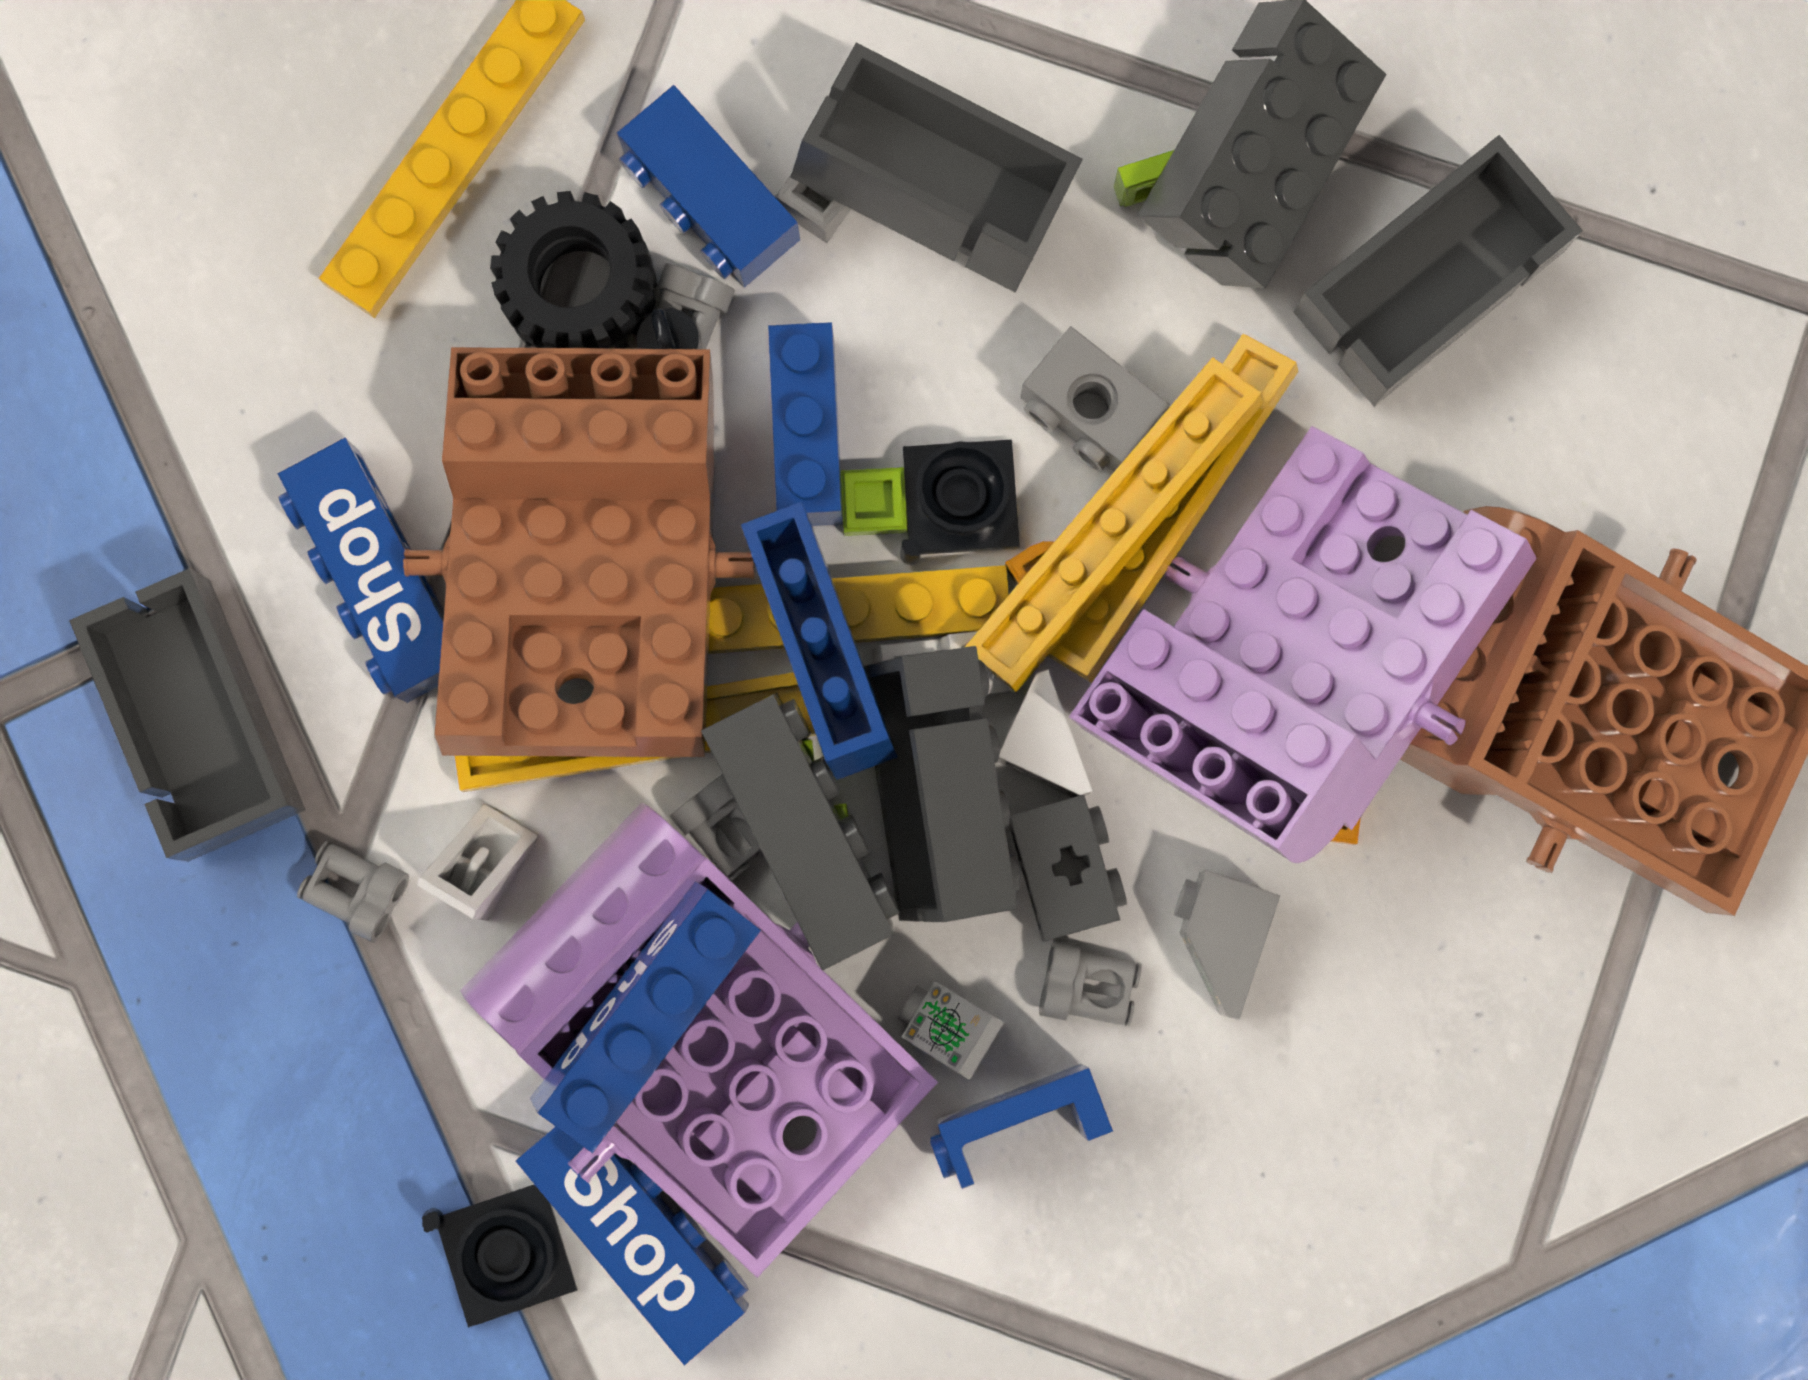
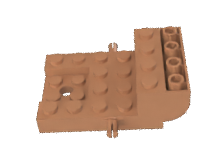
[403,347,755,757]
[1400,506,1808,916]

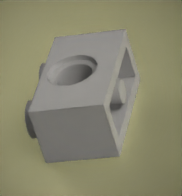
[1020,326,1170,472]

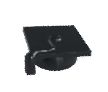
[900,439,1020,565]
[422,1184,578,1328]

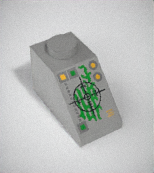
[1174,870,1281,1020]
[897,981,1004,1080]

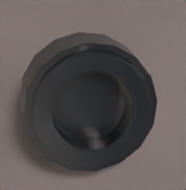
[636,308,702,349]

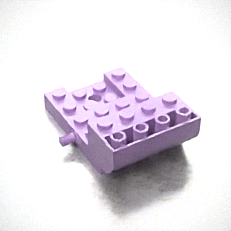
[1069,426,1537,863]
[460,803,938,1278]

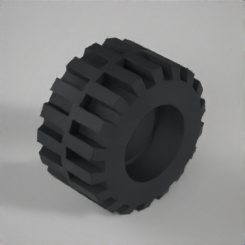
[490,191,657,349]

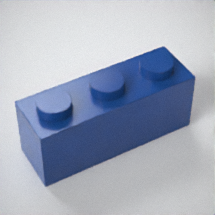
[617,85,800,288]
[768,322,843,526]

